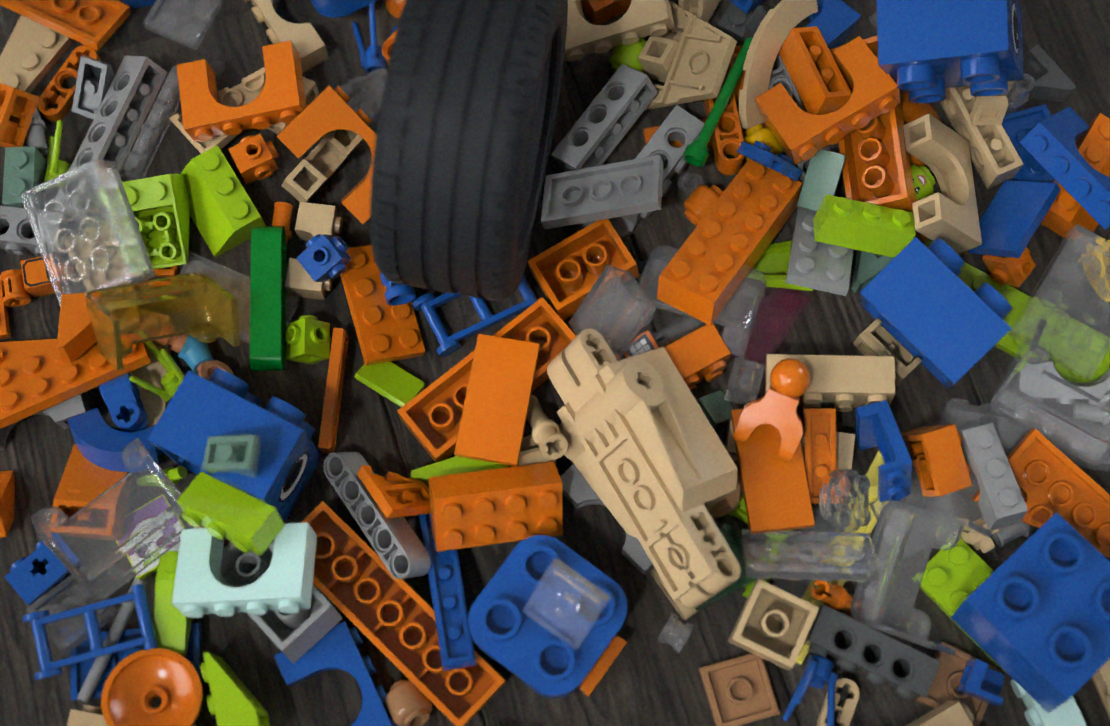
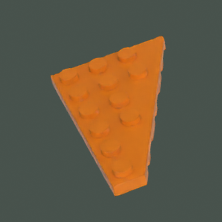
[0,334,152,429]

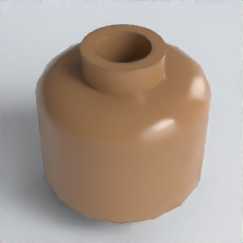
[385,680,433,726]

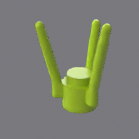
[44,120,70,188]
[129,331,185,402]

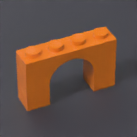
[755,36,901,165]
[177,40,306,142]
[277,84,376,224]

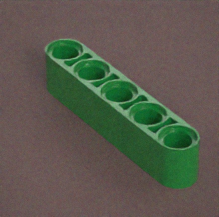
[250,226,286,372]

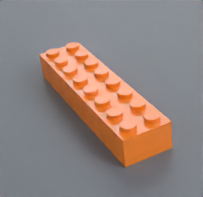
[301,501,506,726]

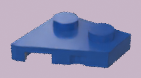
[737,141,802,181]

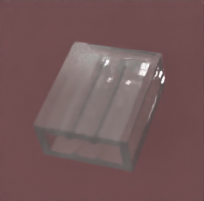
[569,264,656,361]

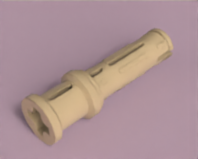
[527,395,568,460]

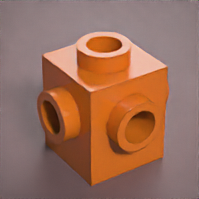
[228,133,279,184]
[982,247,1036,288]

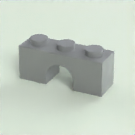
[960,423,1028,531]

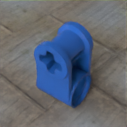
[99,372,149,432]

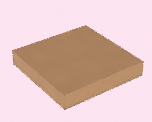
[915,642,1002,726]
[699,653,780,726]

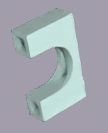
[172,522,317,618]

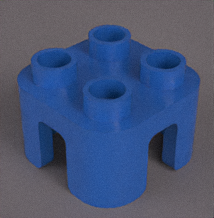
[468,535,627,699]

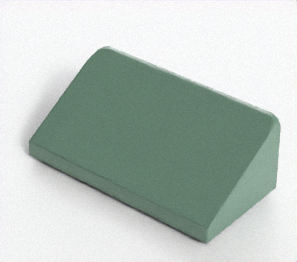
[796,149,846,212]

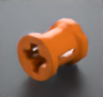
[0,269,31,307]

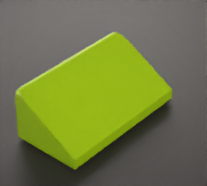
[354,362,425,407]

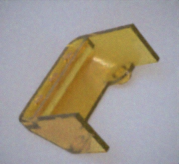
[85,273,240,370]

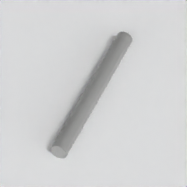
[77,577,147,703]

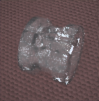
[656,613,694,653]

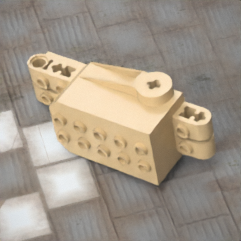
[547,329,741,608]

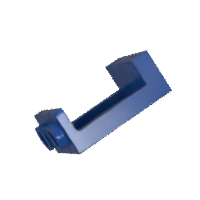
[856,400,912,502]

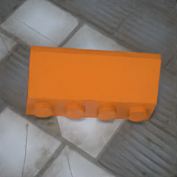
[1041,113,1110,248]

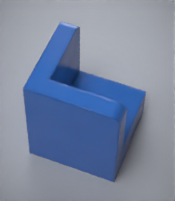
[957,659,1005,706]

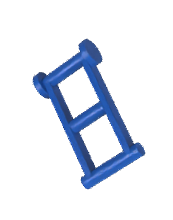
[412,273,538,357]
[22,584,158,681]

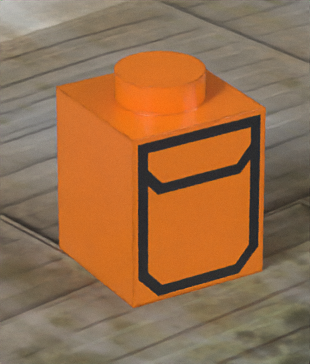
[20,253,72,298]

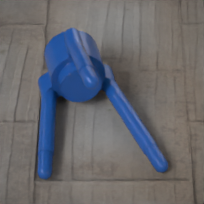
[352,2,397,75]
[782,655,838,726]

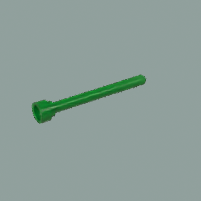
[682,37,753,167]

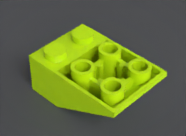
[114,174,190,273]
[201,652,270,726]

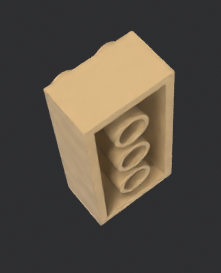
[765,354,895,412]

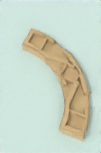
[739,0,818,129]

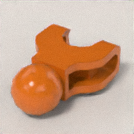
[733,358,811,462]

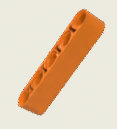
[703,66,744,175]

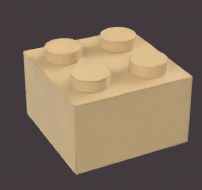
[728,579,819,670]

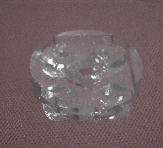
[819,469,871,533]

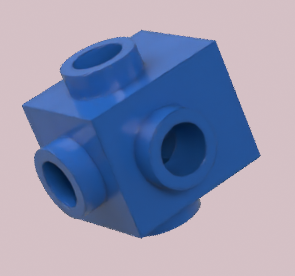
[296,234,352,282]

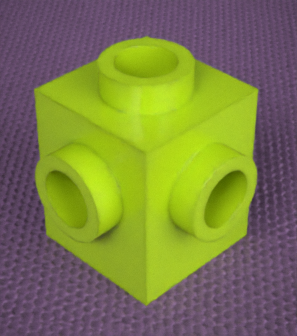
[285,315,331,364]

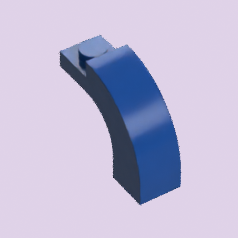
[67,408,164,472]

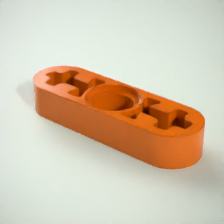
[37,45,101,121]

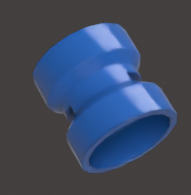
[380,272,416,306]

